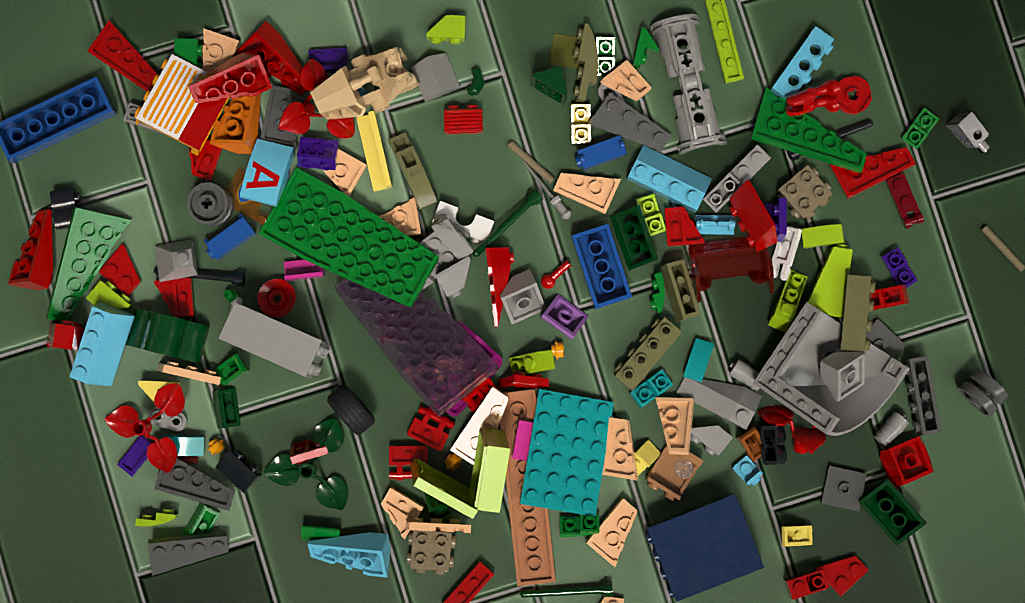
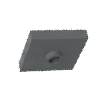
[868,319,906,358]
[820,466,867,512]

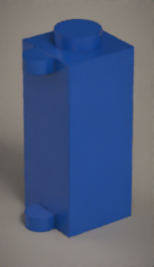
[574,136,627,171]
[204,213,256,261]

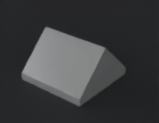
[411,53,460,103]

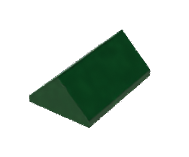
[531,66,567,106]
[610,205,658,271]
[859,479,927,546]

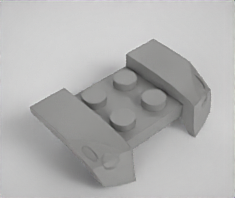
[418,214,474,291]

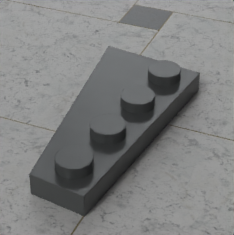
[588,92,672,151]
[154,459,235,511]
[148,532,228,576]

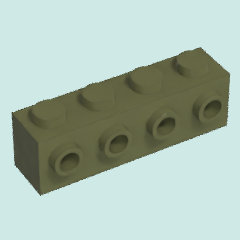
[841,275,876,355]
[614,317,682,391]

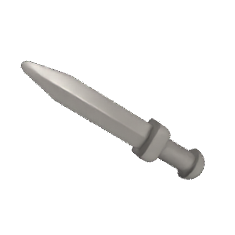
[523,161,571,219]

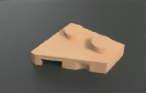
[381,486,424,539]

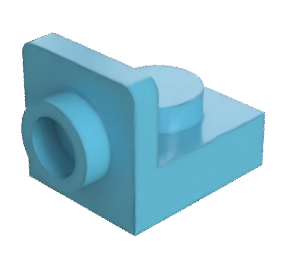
[731,455,763,486]

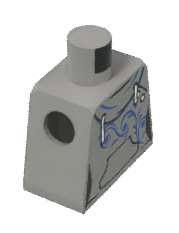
[946,112,990,154]

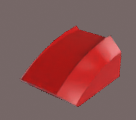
[880,436,934,487]

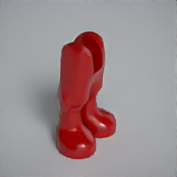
[786,78,840,116]

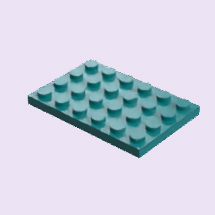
[519,389,614,516]

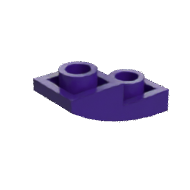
[881,247,918,288]

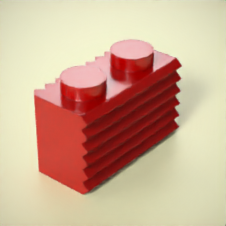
[444,105,483,135]

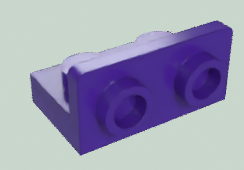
[308,48,348,74]
[297,137,339,171]
[764,198,787,242]

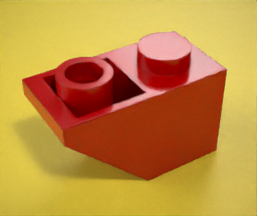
[784,569,830,600]

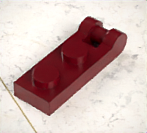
[885,173,924,229]

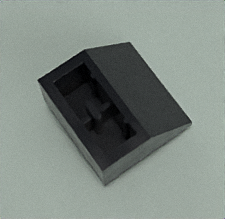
[216,449,262,493]

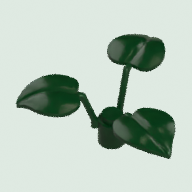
[263,419,348,511]

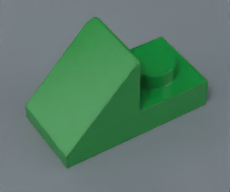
[632,27,660,69]

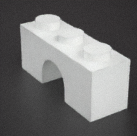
[432,201,494,245]

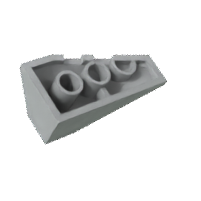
[676,377,762,430]

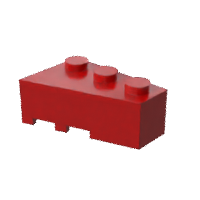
[46,321,85,351]

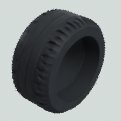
[327,385,375,435]

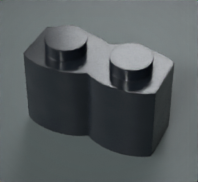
[50,188,81,230]
[760,426,787,465]

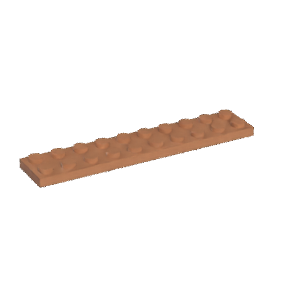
[500,389,556,586]

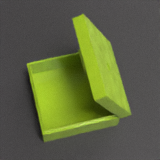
[410,427,510,519]

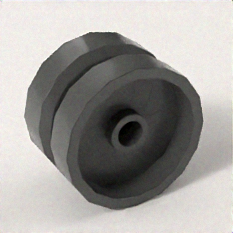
[187,182,235,227]
[958,368,1009,417]

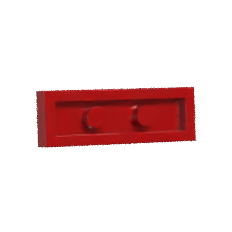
[443,561,494,603]

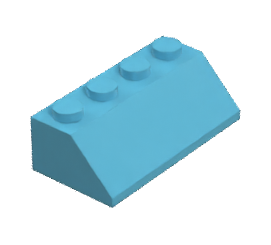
[627,145,712,213]
[69,302,135,386]

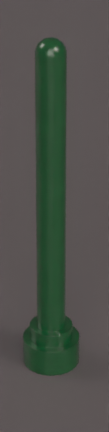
[473,189,543,257]
[520,582,613,598]

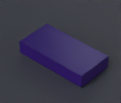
[117,435,152,477]

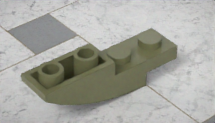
[573,23,598,103]
[388,132,437,210]

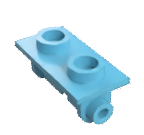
[696,215,735,235]

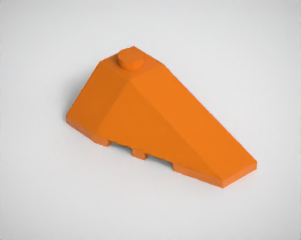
[210,93,261,154]

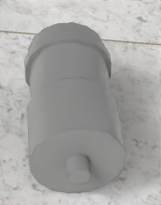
[729,359,760,391]
[874,411,909,448]

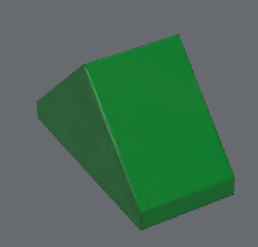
[214,354,250,386]

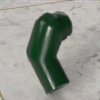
[467,68,485,96]

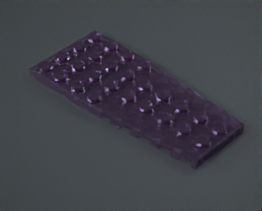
[335,278,499,417]

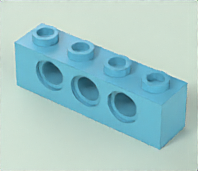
[771,26,834,100]

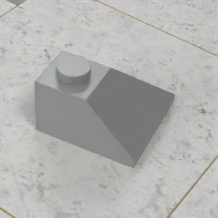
[155,239,198,282]
[435,256,471,299]
[500,269,546,324]
[820,352,865,402]

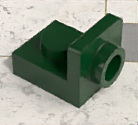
[424,492,450,519]

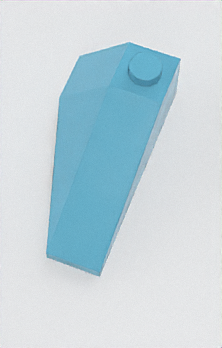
[308,532,391,578]

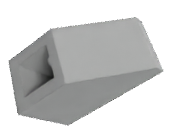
[691,425,733,456]

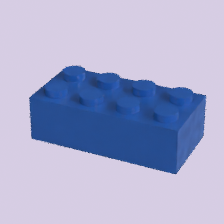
[571,224,632,310]

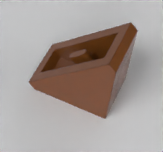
[736,427,763,462]

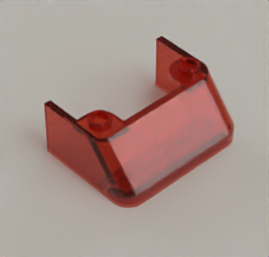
[688,237,774,302]

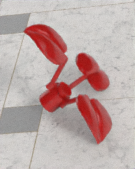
[279,59,355,139]
[104,383,185,473]
[758,405,826,454]

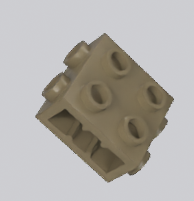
[776,165,832,220]
[407,530,456,575]

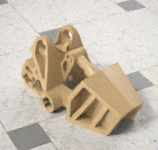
[310,46,420,120]

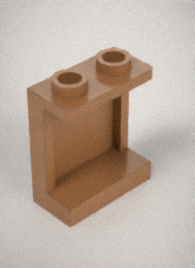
[645,445,703,501]

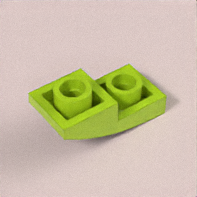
[635,193,666,236]
[801,224,845,249]
[135,509,179,527]

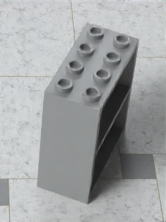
[218,302,330,379]

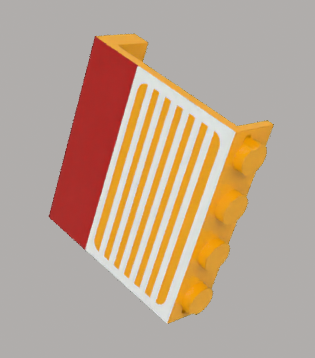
[134,54,229,156]

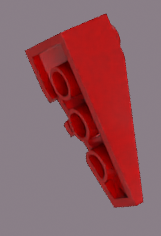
[236,21,307,95]

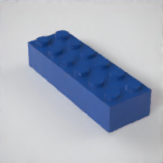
[0,77,117,164]

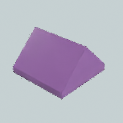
[541,294,589,340]

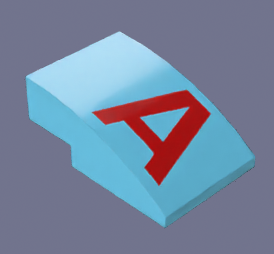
[240,139,295,207]

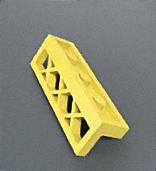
[356,111,393,192]

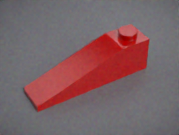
[188,48,272,103]
[8,209,53,290]
[486,247,514,327]

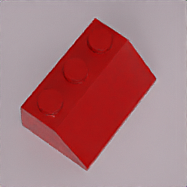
[728,180,777,252]

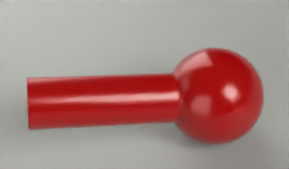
[541,260,572,289]

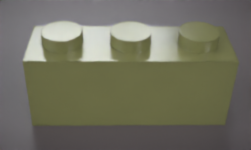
[660,259,701,323]

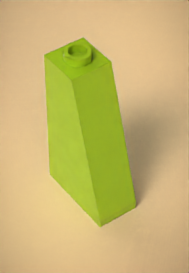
[805,244,853,319]

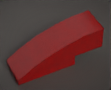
[871,285,909,310]

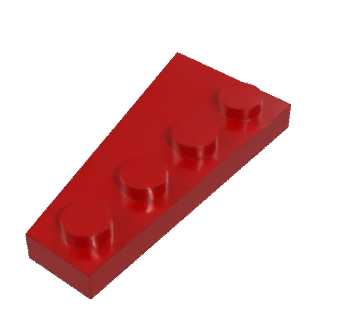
[88,20,157,92]
[829,147,916,199]

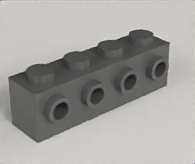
[903,356,942,436]

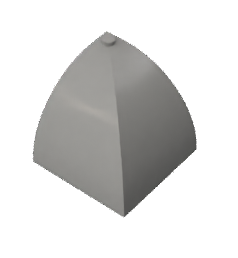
[753,302,910,436]

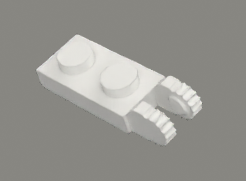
[770,226,802,281]

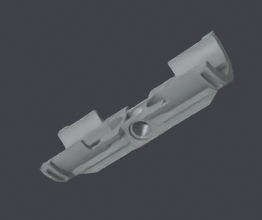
[650,14,727,155]

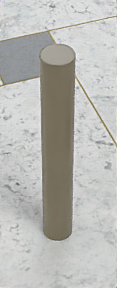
[508,141,555,184]
[981,225,1025,272]

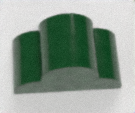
[126,308,210,364]

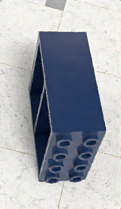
[645,492,764,602]

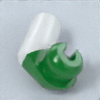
[224,289,242,312]

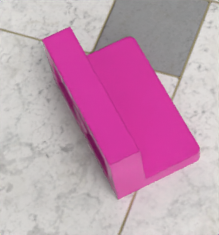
[284,260,325,281]
[512,420,533,461]

